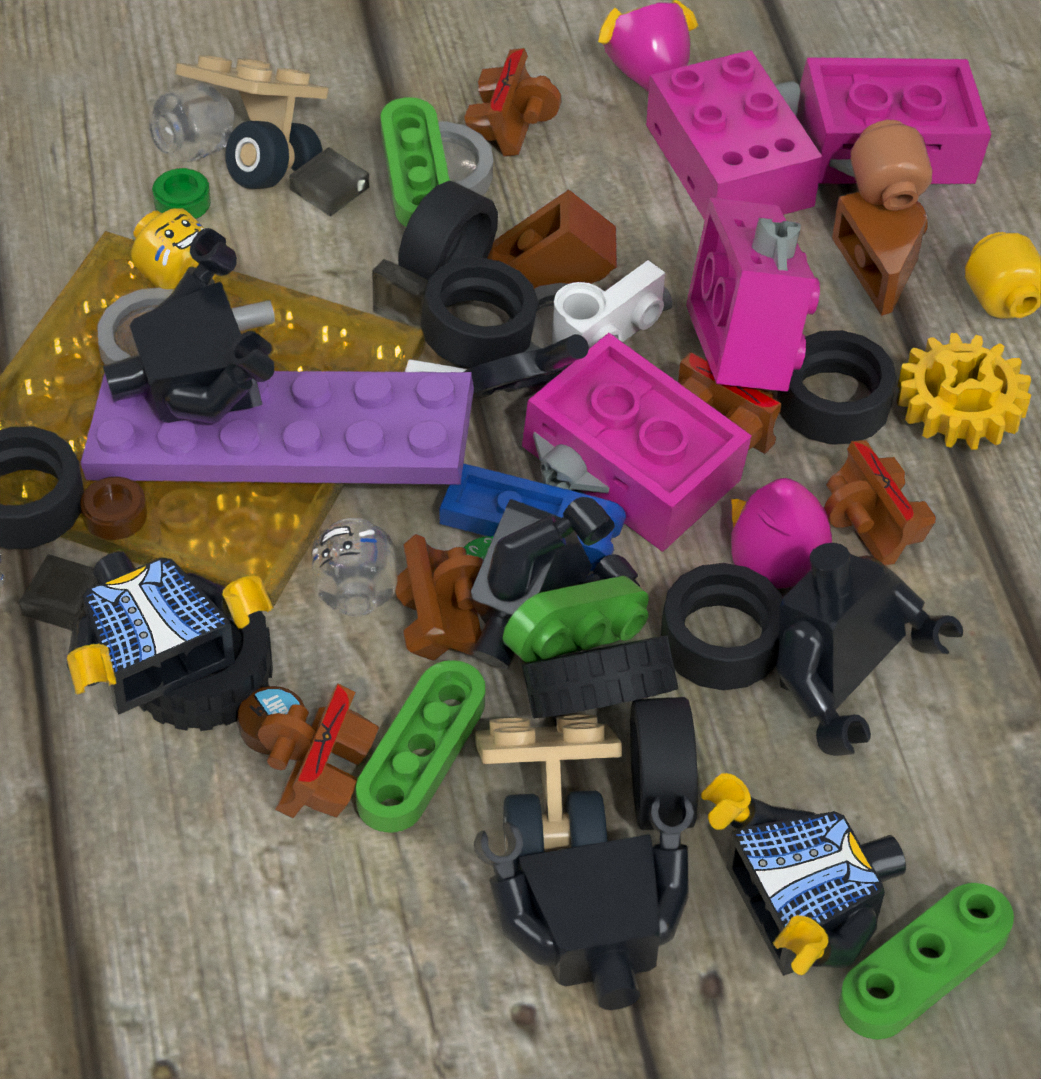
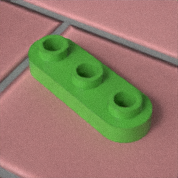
[380,97,450,227]
[503,576,649,662]
[356,660,485,833]
[839,883,1014,1039]

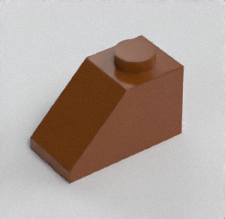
[487,189,617,289]
[832,192,928,316]

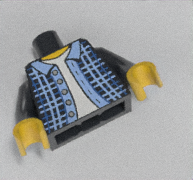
[67,552,274,715]
[700,773,906,976]

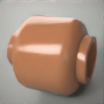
[851,120,932,211]

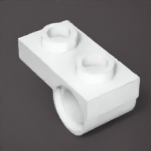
[552,260,665,349]

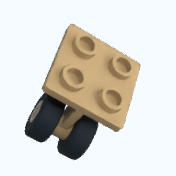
[175,55,329,189]
[475,714,622,869]

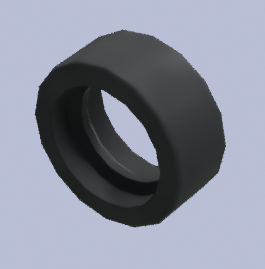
[398,181,498,291]
[420,257,539,368]
[777,330,897,445]
[0,426,84,549]
[660,563,783,691]
[630,697,698,830]

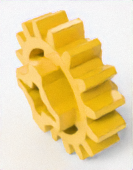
[897,333,1031,450]

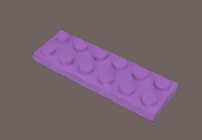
[81,371,474,485]

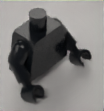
[102,228,275,423]
[470,497,640,669]
[776,543,963,756]
[474,795,694,1010]

